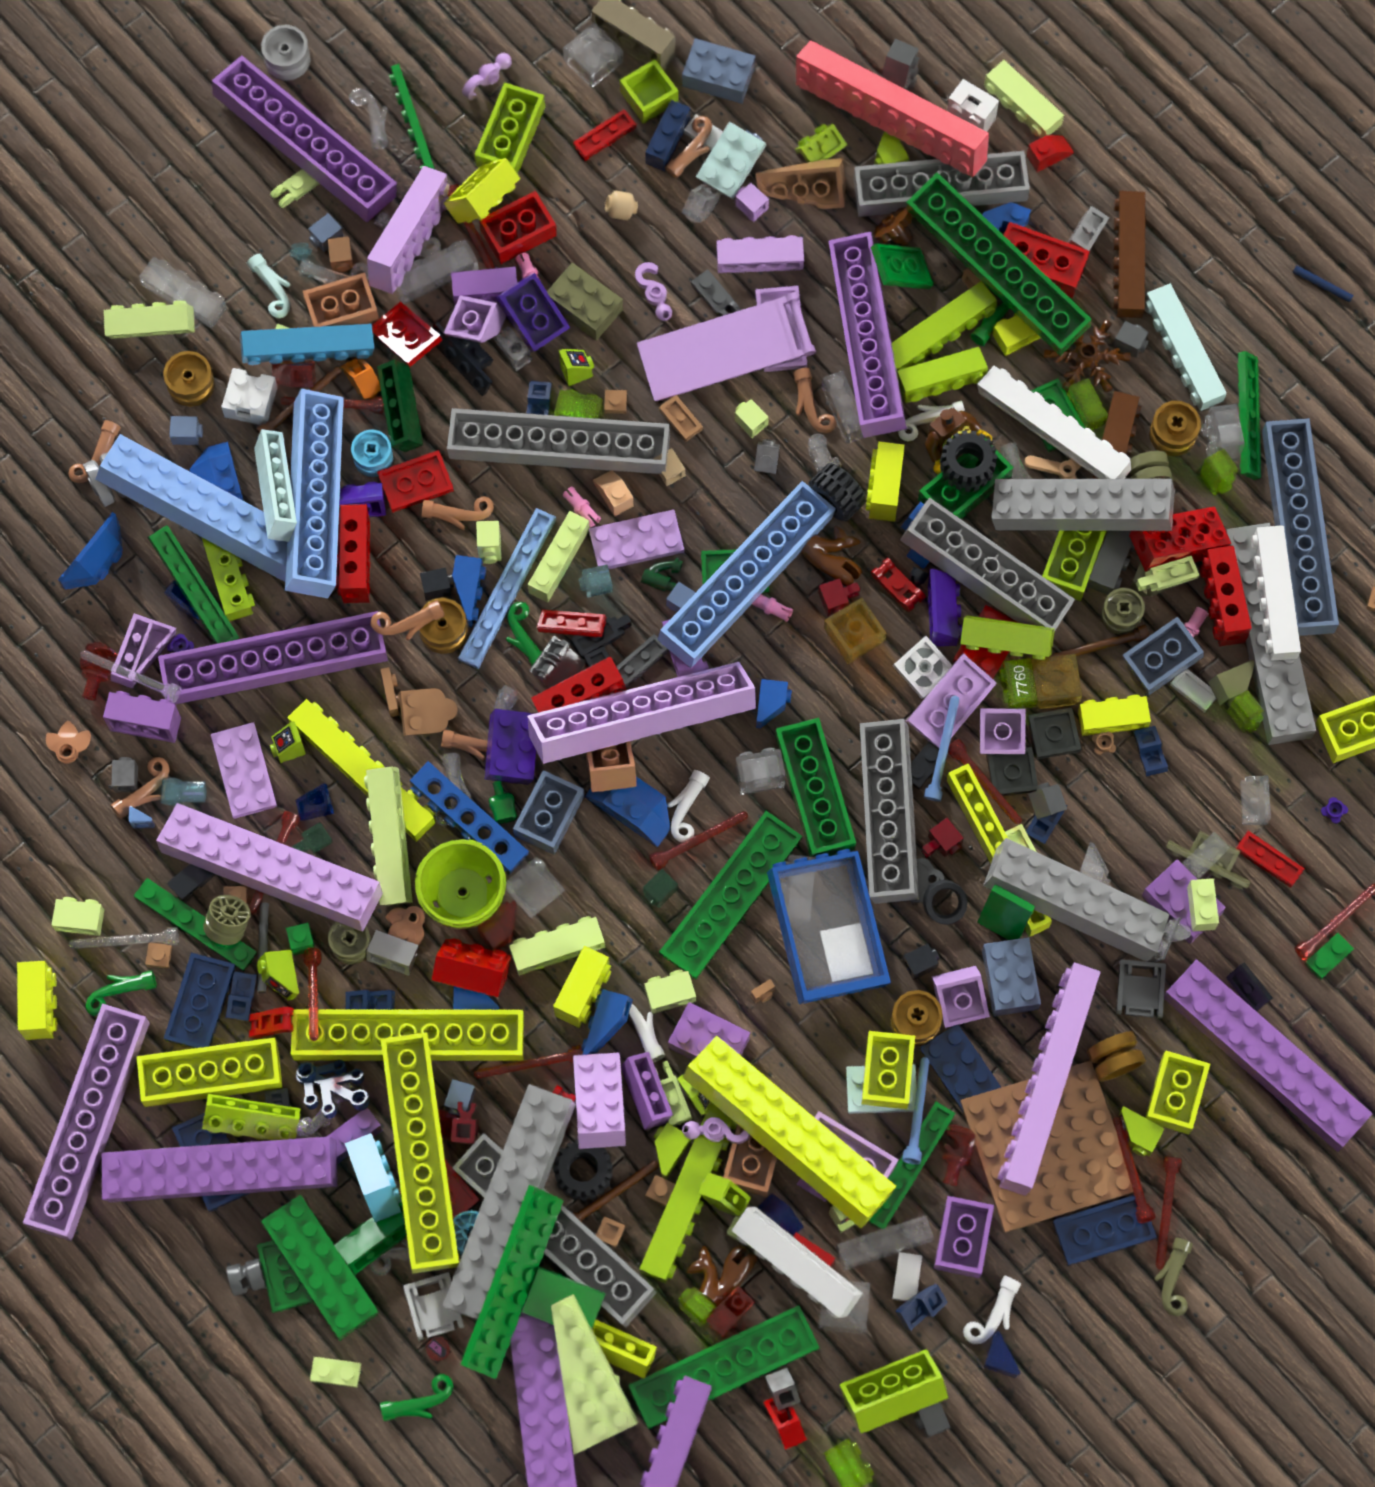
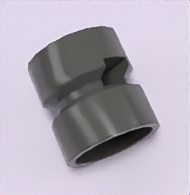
[227,1258,266,1296]

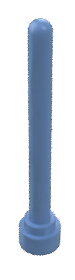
[924,696,959,802]
[902,1057,929,1164]

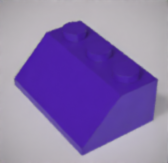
[927,569,962,646]

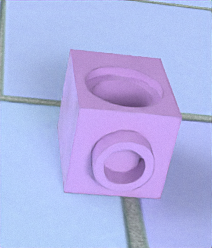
[735,183,769,222]

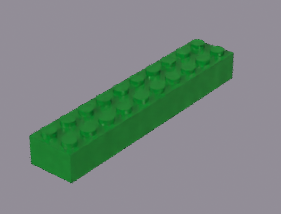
[906,173,1092,356]

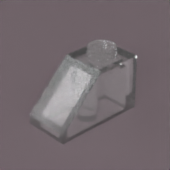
[682,183,724,223]
[1182,832,1230,879]
[1080,842,1111,886]

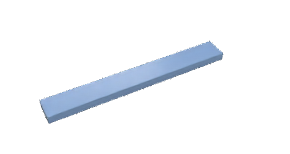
[458,508,556,669]

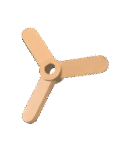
[1024,456,1081,479]

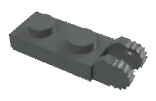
[691,270,741,317]

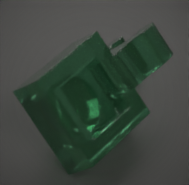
[291,822,333,854]

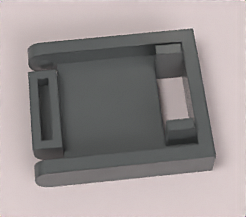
[1116,959,1166,1019]

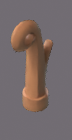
[665,116,712,179]
[793,368,836,433]
[68,420,121,483]
[421,496,494,530]
[371,600,445,640]
[441,730,488,761]
[110,757,169,819]

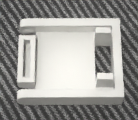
[404,1272,464,1341]

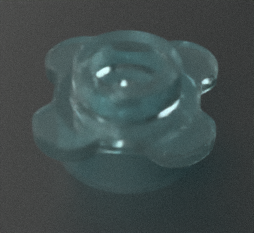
[290,243,312,260]

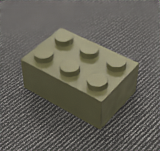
[547,263,623,341]

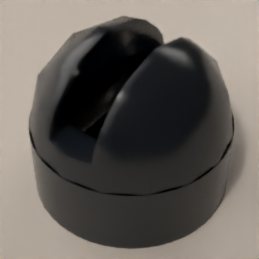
[909,567,929,586]

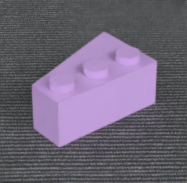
[111,613,176,688]

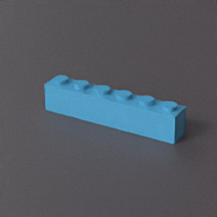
[240,324,374,365]

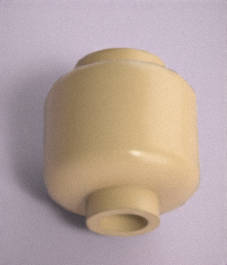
[605,191,638,220]

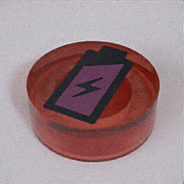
[426,1337,450,1362]

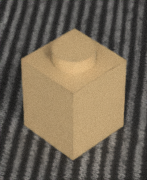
[653,448,686,486]

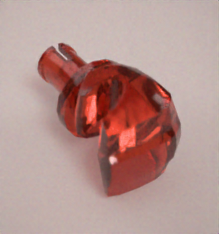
[80,642,117,701]
[942,1124,976,1187]

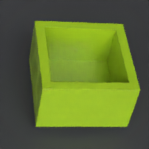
[620,59,679,124]

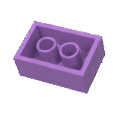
[103,691,181,743]
[1142,859,1226,944]
[668,1002,750,1060]
[933,1196,994,1278]

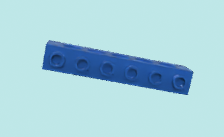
[410,761,528,874]

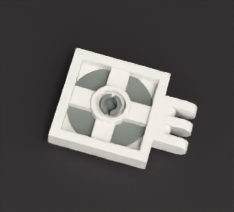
[892,636,952,699]

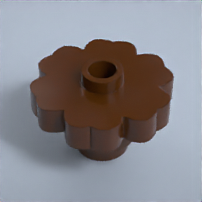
[873,207,913,246]

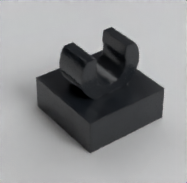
[265,1088,290,1107]

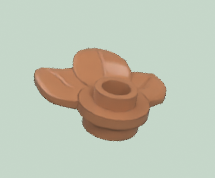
[46,721,91,764]
[386,906,425,946]

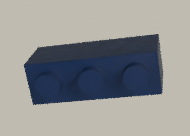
[645,100,691,172]

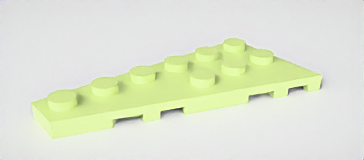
[551,1294,638,1455]

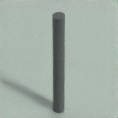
[257,902,269,993]

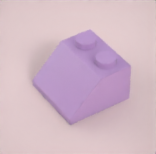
[444,295,506,343]
[980,708,1025,754]
[932,966,990,1028]

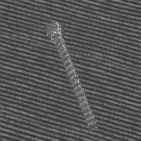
[81,651,181,703]
[69,927,179,949]

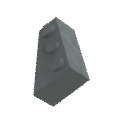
[882,39,920,91]

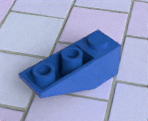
[452,555,486,628]
[582,989,633,1055]

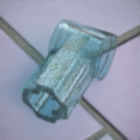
[161,778,207,805]

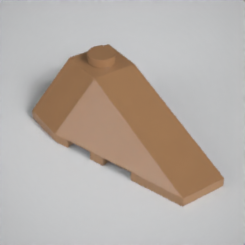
[756,158,846,209]

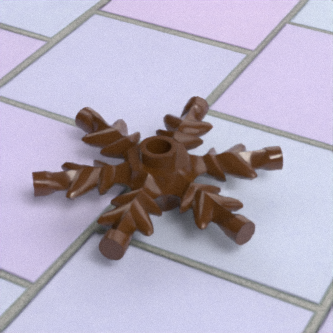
[1044,320,1130,393]

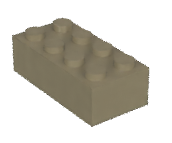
[591,0,675,70]

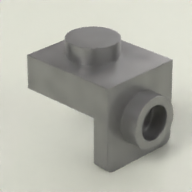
[754,439,780,474]

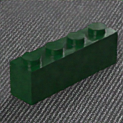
[377,359,423,452]

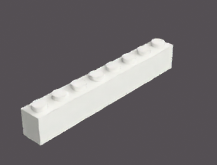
[977,366,1131,479]

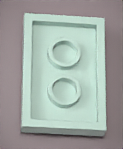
[696,122,766,199]
[846,1065,917,1114]

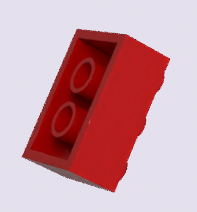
[479,191,557,264]
[431,938,512,997]

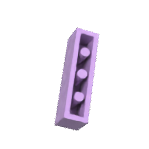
[717,235,804,273]

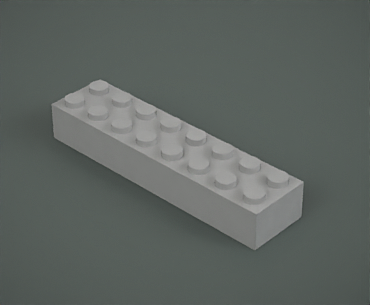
[853,151,1030,217]
[992,479,1175,531]
[900,498,1075,630]
[860,719,919,904]
[983,838,1169,962]

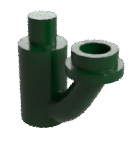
[641,557,683,592]

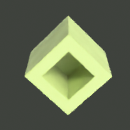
[735,399,769,438]

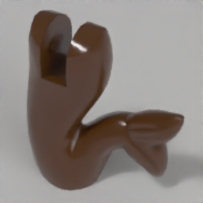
[801,526,863,587]
[687,1244,758,1309]

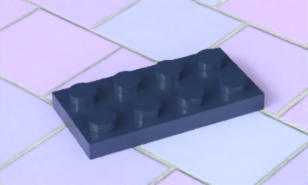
[164,952,236,1049]
[919,1024,1002,1114]
[172,1113,250,1212]
[1052,1193,1157,1266]

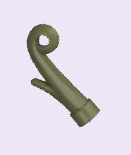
[1154,1238,1193,1316]

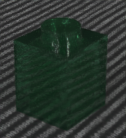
[643,869,678,908]

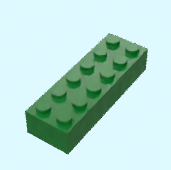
[775,718,856,860]
[261,1195,378,1341]

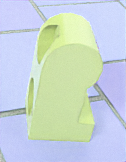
[829,1206,856,1233]

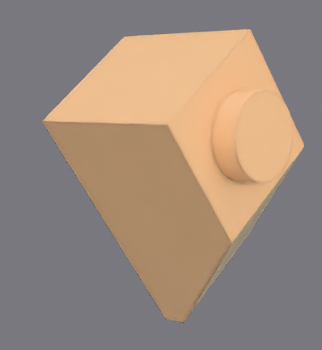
[593,470,634,517]

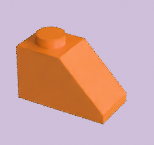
[340,358,381,400]

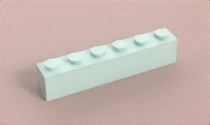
[1145,283,1227,411]
[254,429,297,542]

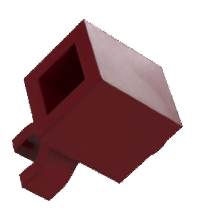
[818,578,860,616]
[921,818,964,859]
[451,1102,479,1143]

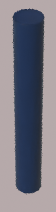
[1292,265,1354,303]

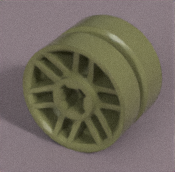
[1130,451,1173,481]
[1101,588,1145,635]
[203,895,250,945]
[328,921,372,964]

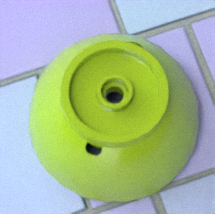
[415,839,506,929]

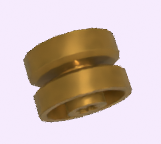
[163,351,215,407]
[1149,401,1201,456]
[419,598,468,654]
[890,990,943,1046]
[1087,1031,1146,1082]

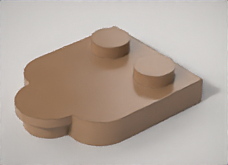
[399,688,457,736]

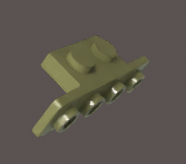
[1166,831,1251,889]

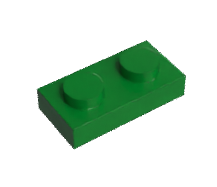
[1305,933,1354,980]

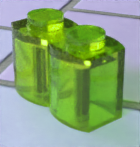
[1227,690,1265,733]
[679,1287,716,1328]

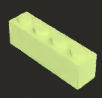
[984,60,1064,138]
[104,301,195,339]
[528,511,590,603]
[509,916,605,976]

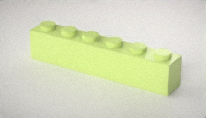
[364,767,413,906]

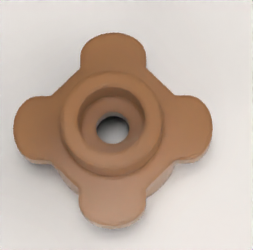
[1092,732,1116,755]

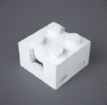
[947,79,999,132]
[222,368,278,425]

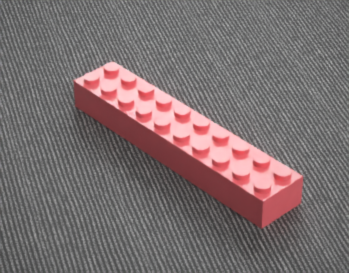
[796,40,989,178]

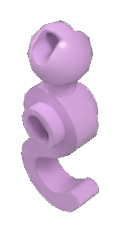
[462,53,511,100]
[635,262,672,321]
[682,1117,751,1144]

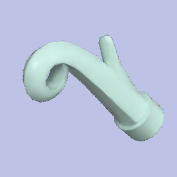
[247,254,291,318]

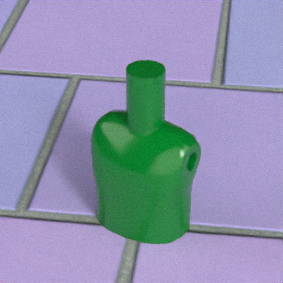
[488,781,518,824]

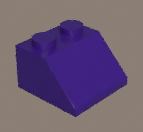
[339,482,386,517]

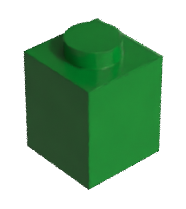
[286,923,316,956]

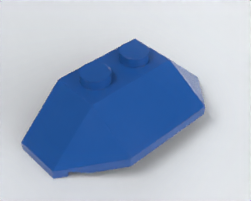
[190,442,244,501]
[58,512,123,589]
[584,776,671,848]

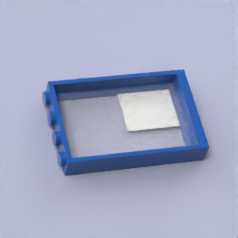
[767,849,891,1005]

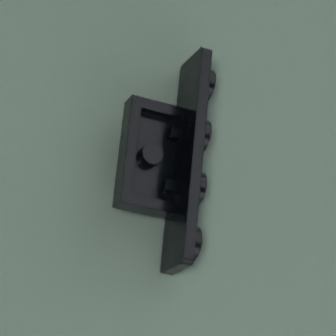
[432,322,494,396]

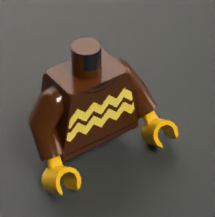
[925,408,992,475]

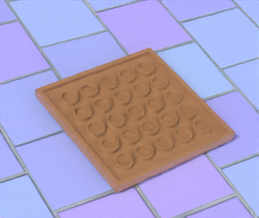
[960,1061,1137,1233]

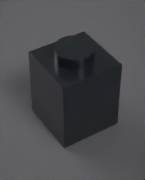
[420,567,454,601]
[902,943,940,980]

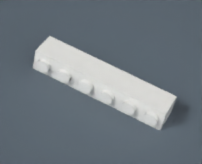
[1251,526,1301,661]
[732,1207,863,1318]

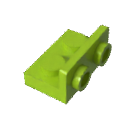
[795,124,847,163]

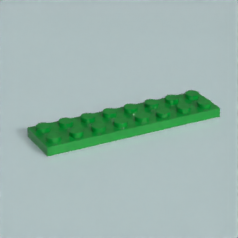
[659,811,803,980]
[460,1185,564,1379]
[629,1305,819,1430]

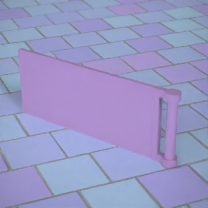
[637,292,816,402]

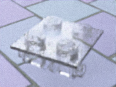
[506,857,565,919]
[1150,917,1191,963]

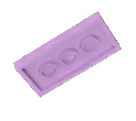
[755,286,807,372]
[589,510,684,571]
[906,654,997,748]
[211,722,277,819]

